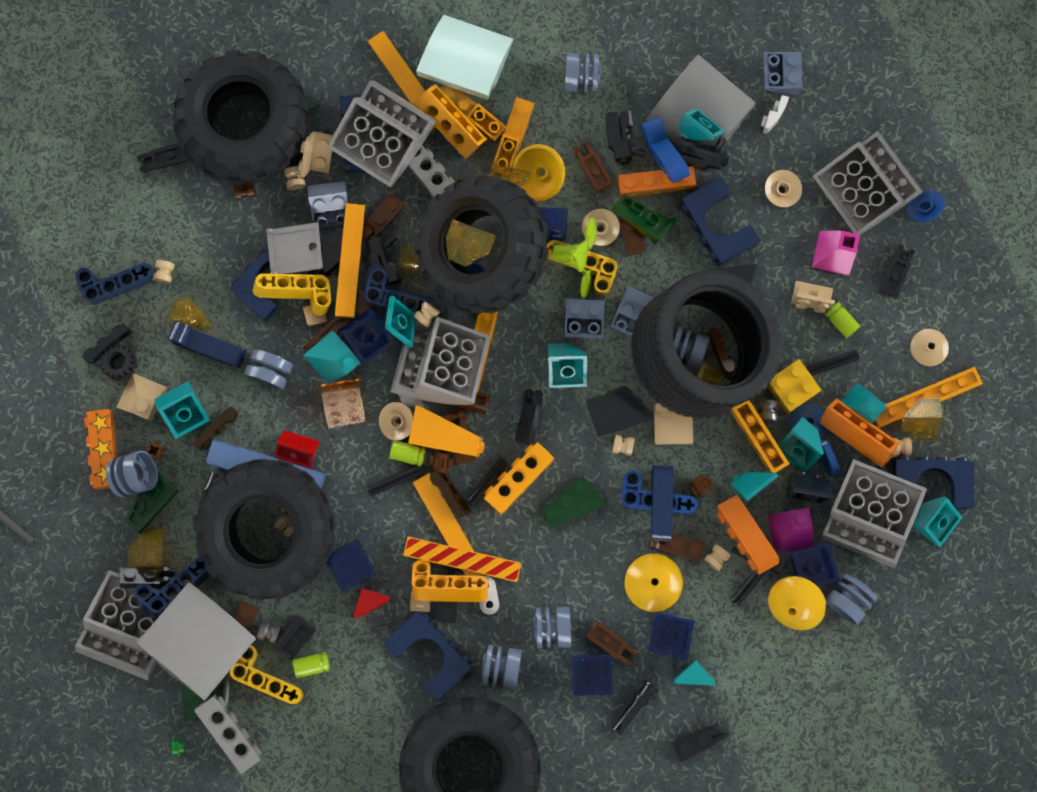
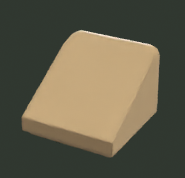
[303,304,327,327]

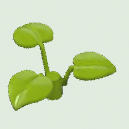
[552,215,597,300]

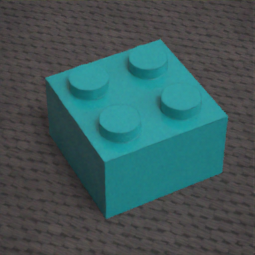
[154,381,210,439]

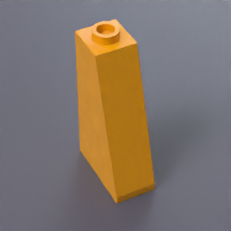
[408,405,485,457]

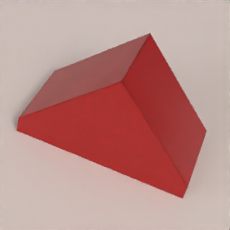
[354,588,391,619]

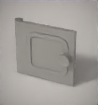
[266,222,323,274]

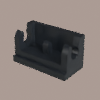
[273,616,317,660]

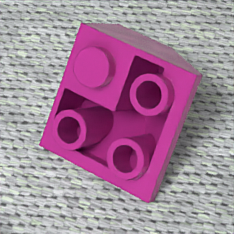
[812,231,860,276]

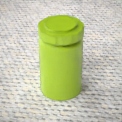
[825,302,861,339]
[389,440,426,467]
[293,652,330,678]

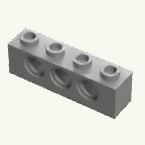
[408,145,455,198]
[194,694,262,774]

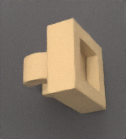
[410,592,430,612]

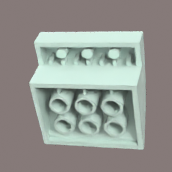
[416,15,513,100]

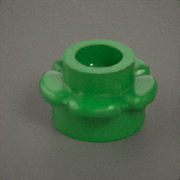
[171,737,184,757]

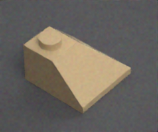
[116,374,167,422]

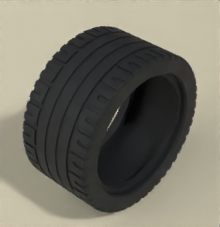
[631,270,783,418]

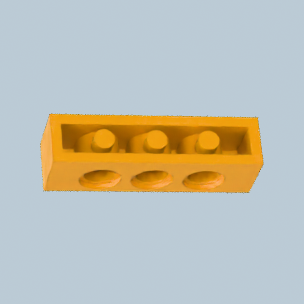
[414,84,487,159]
[730,400,789,473]
[484,442,554,515]

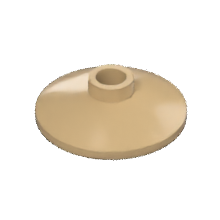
[765,170,802,207]
[582,209,620,246]
[910,329,949,366]
[379,402,414,441]

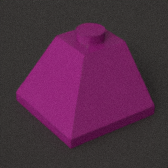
[768,508,813,553]

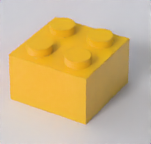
[767,359,821,415]

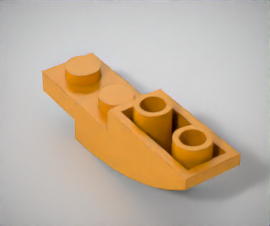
[440,85,506,142]
[491,97,535,175]

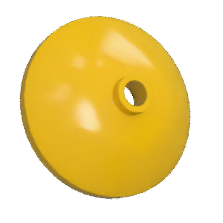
[512,144,565,201]
[625,554,683,612]
[768,576,826,630]

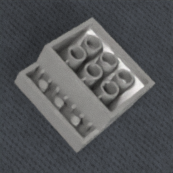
[646,55,756,146]
[327,81,437,187]
[813,131,923,235]
[390,317,490,405]
[822,459,927,569]
[75,570,174,680]
[136,582,256,701]

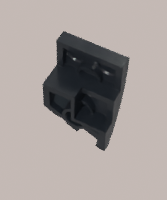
[585,385,654,437]

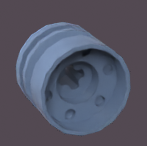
[565,52,601,93]
[673,326,710,374]
[106,450,158,497]
[825,574,878,626]
[533,606,571,649]
[481,645,522,690]

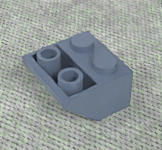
[763,52,803,95]
[308,181,349,229]
[610,286,654,336]
[564,299,605,339]

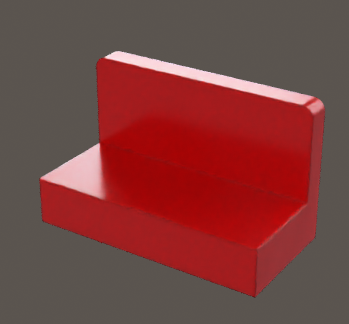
[274,430,320,469]

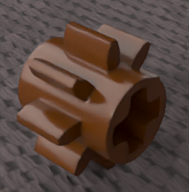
[143,440,167,464]
[429,450,453,473]
[689,474,713,498]

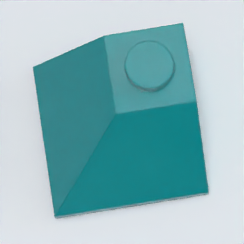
[678,108,725,140]
[385,296,416,348]
[303,330,361,384]
[548,343,587,388]
[841,383,887,424]
[778,417,824,472]
[729,472,778,504]
[913,496,963,547]

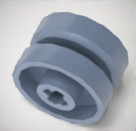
[244,349,293,390]

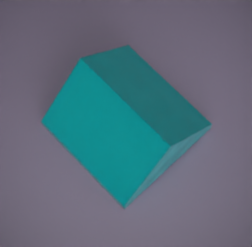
[672,661,715,686]

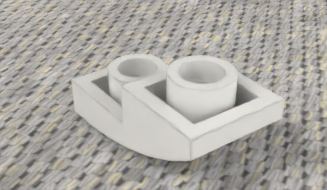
[761,95,789,134]

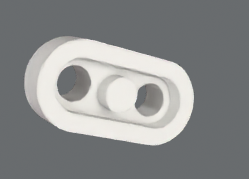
[479,576,499,615]

